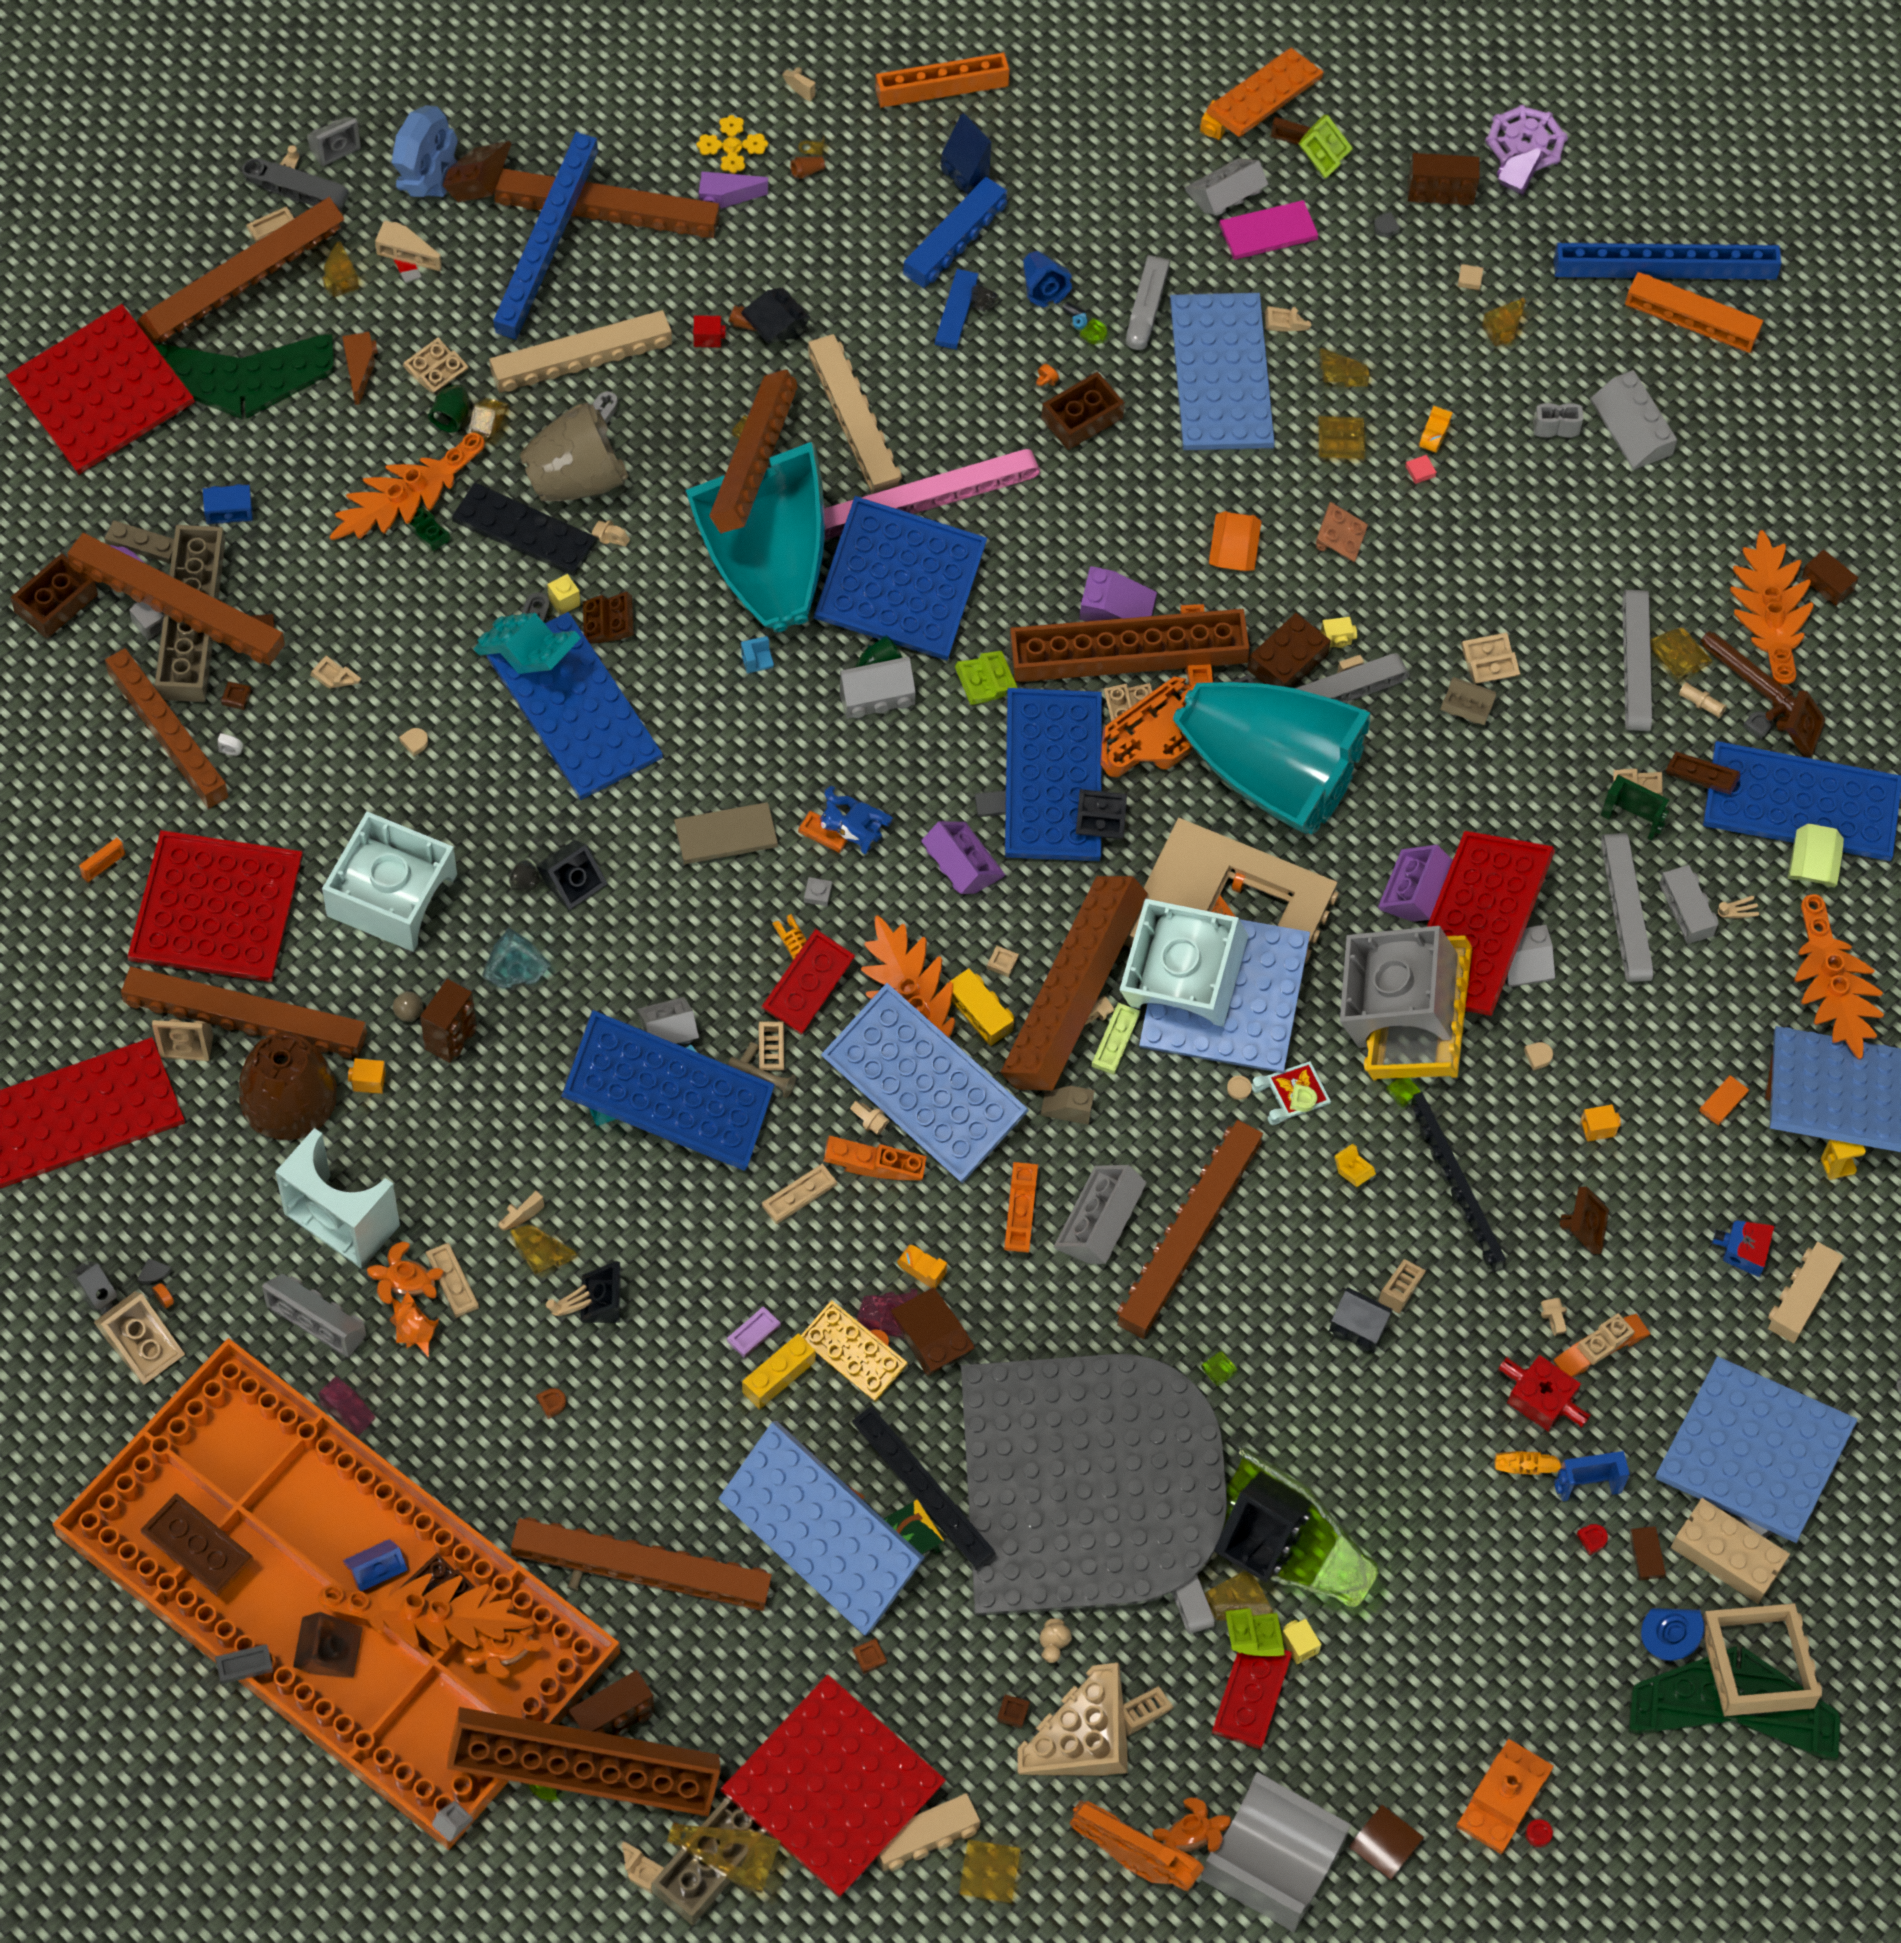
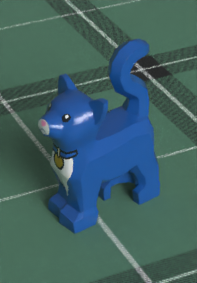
[820,786,893,855]

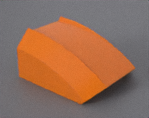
[1209,511,1262,571]

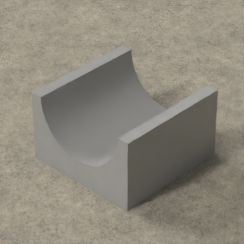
[1340,926,1458,1048]
[1201,1772,1351,1932]

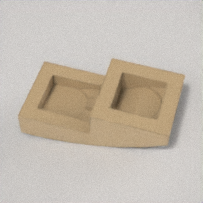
[1613,769,1663,796]

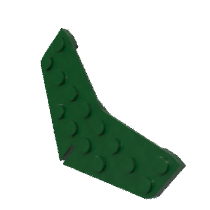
[153,334,334,419]
[1628,1646,1840,1761]

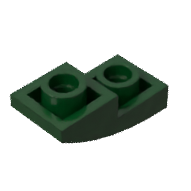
[403,506,451,551]

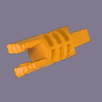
[772,914,807,960]
[1494,1451,1561,1475]

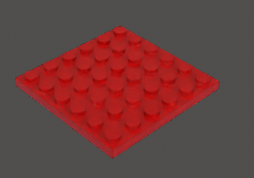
[6,303,195,475]
[127,830,303,982]
[721,1674,946,1898]

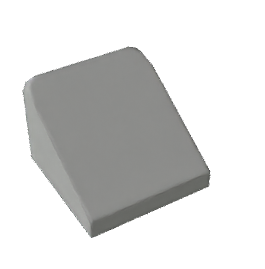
[432,1801,473,1841]

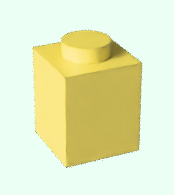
[547,574,580,616]
[1282,1618,1321,1665]

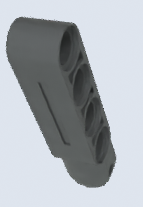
[242,158,350,212]

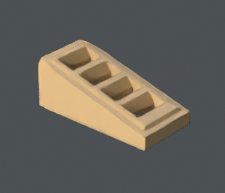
[758,1022,784,1071]
[1378,1259,1426,1313]
[1123,1686,1173,1736]

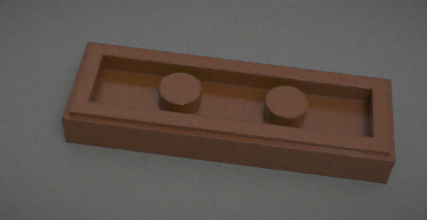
[1666,751,1741,795]

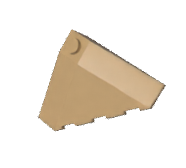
[1018,1663,1128,1776]

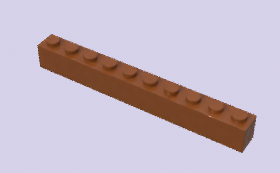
[494,168,719,238]
[709,369,798,533]
[67,533,285,666]
[121,966,367,1058]
[1116,1120,1263,1339]
[511,1517,772,1611]

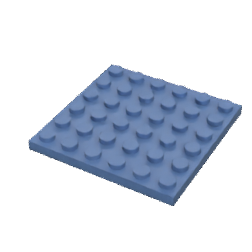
[1139,919,1310,1073]
[1770,1026,1901,1152]
[1655,1356,1857,1543]

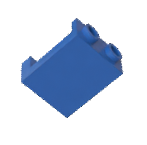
[1554,1451,1630,1502]

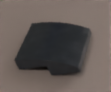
[1076,789,1127,839]

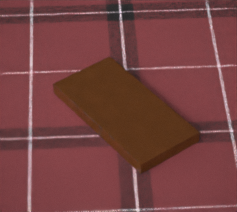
[140,1493,253,1597]

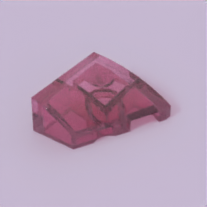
[857,1289,918,1339]

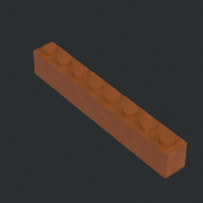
[105,648,228,809]

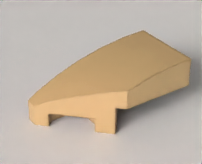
[310,656,361,688]

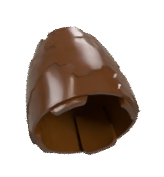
[239,1033,337,1140]

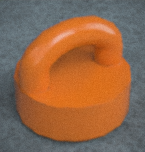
[1036,364,1059,386]

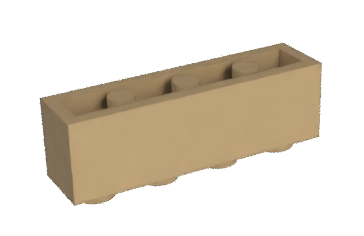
[1768,1242,1844,1343]
[876,1793,980,1872]

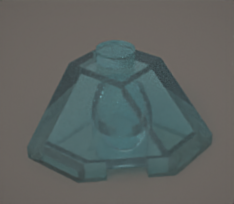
[482,928,551,989]

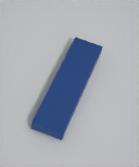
[935,269,979,350]

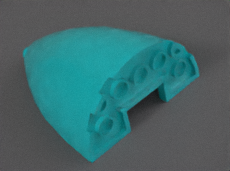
[686,442,825,632]
[1173,682,1370,835]

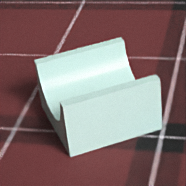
[322,811,457,952]
[1120,899,1249,1027]
[275,1128,400,1269]

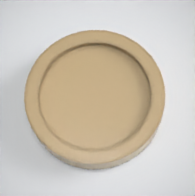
[1227,1076,1252,1100]

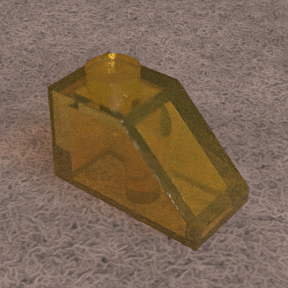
[322,241,359,297]
[1482,298,1526,347]
[469,398,509,439]

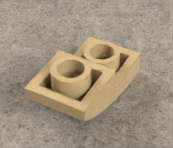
[1577,1313,1635,1365]

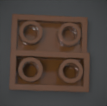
[583,591,633,644]
[399,1553,475,1603]
[1349,1804,1424,1880]

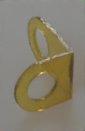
[798,136,825,155]

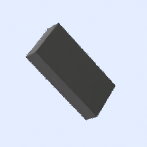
[974,791,1006,817]
[215,1644,273,1685]

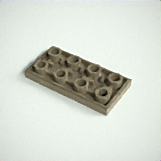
[674,802,778,864]

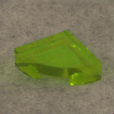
[528,1784,557,1803]

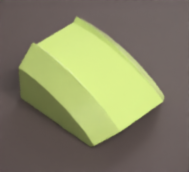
[1788,823,1844,888]

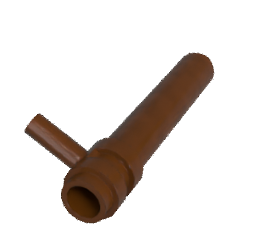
[1701,631,1796,720]

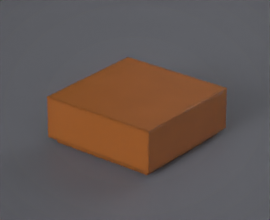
[852,1638,887,1674]

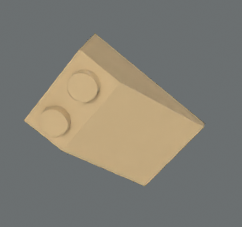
[152,1019,213,1061]
[94,1292,185,1385]

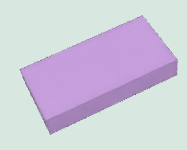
[727,1306,781,1358]

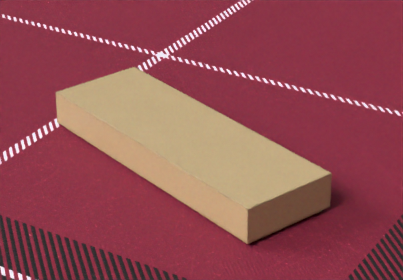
[762,1163,837,1225]
[426,1242,479,1318]

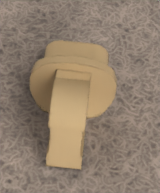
[592,520,630,547]
[1085,995,1114,1025]
[850,1101,889,1135]
[1541,1298,1567,1336]

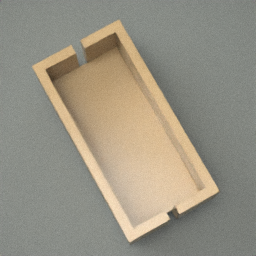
[1671,1498,1790,1604]

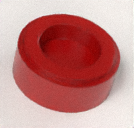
[1525,1819,1553,1847]

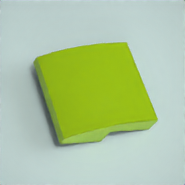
[1298,115,1353,178]
[955,651,1018,705]
[1225,1608,1284,1656]

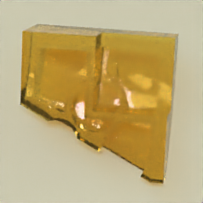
[510,1225,577,1275]

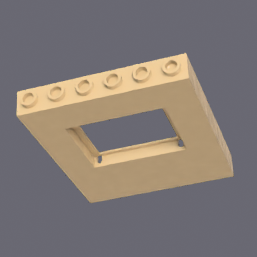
[1123,817,1339,963]

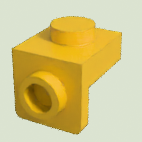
[1334,1144,1376,1187]

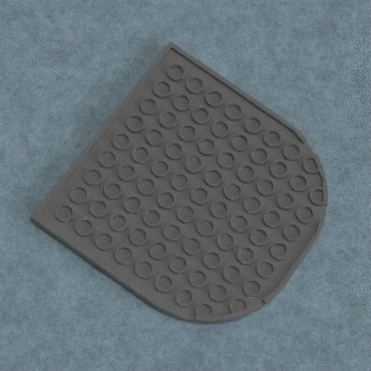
[961,1354,1227,1616]

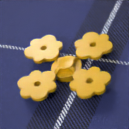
[696,115,768,174]

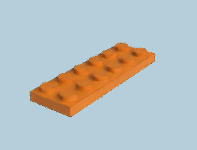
[1206,48,1324,138]

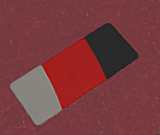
[393,259,421,282]

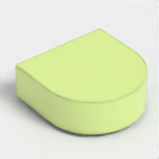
[1290,1084,1317,1112]

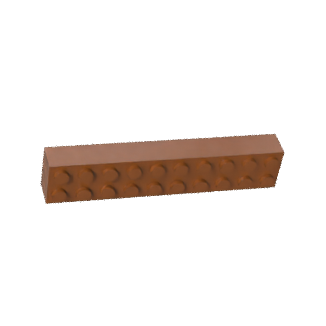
[136,196,345,344]
[1010,609,1249,682]
[1000,876,1148,1091]
[447,1707,720,1816]

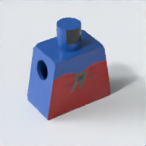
[1712,1221,1774,1277]

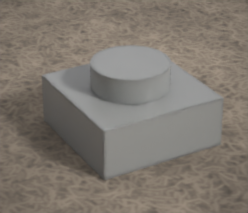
[804,877,832,906]

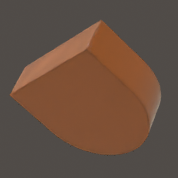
[536,1388,566,1419]

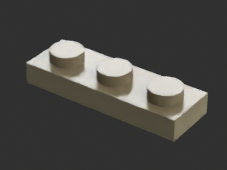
[104,520,174,564]

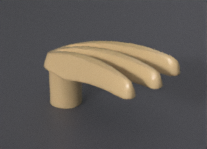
[280,145,299,169]
[1718,896,1759,919]
[546,1285,592,1316]

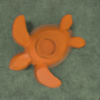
[367,1242,443,1304]
[464,1622,543,1678]
[1152,1797,1231,1853]

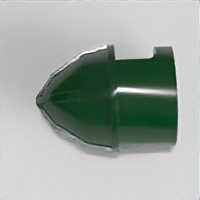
[428,385,470,433]
[856,634,903,667]

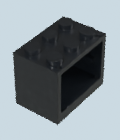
[1214,1470,1314,1583]

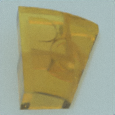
[1319,348,1369,387]
[1205,1570,1273,1621]

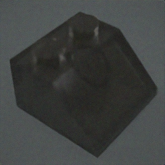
[293,1612,363,1678]

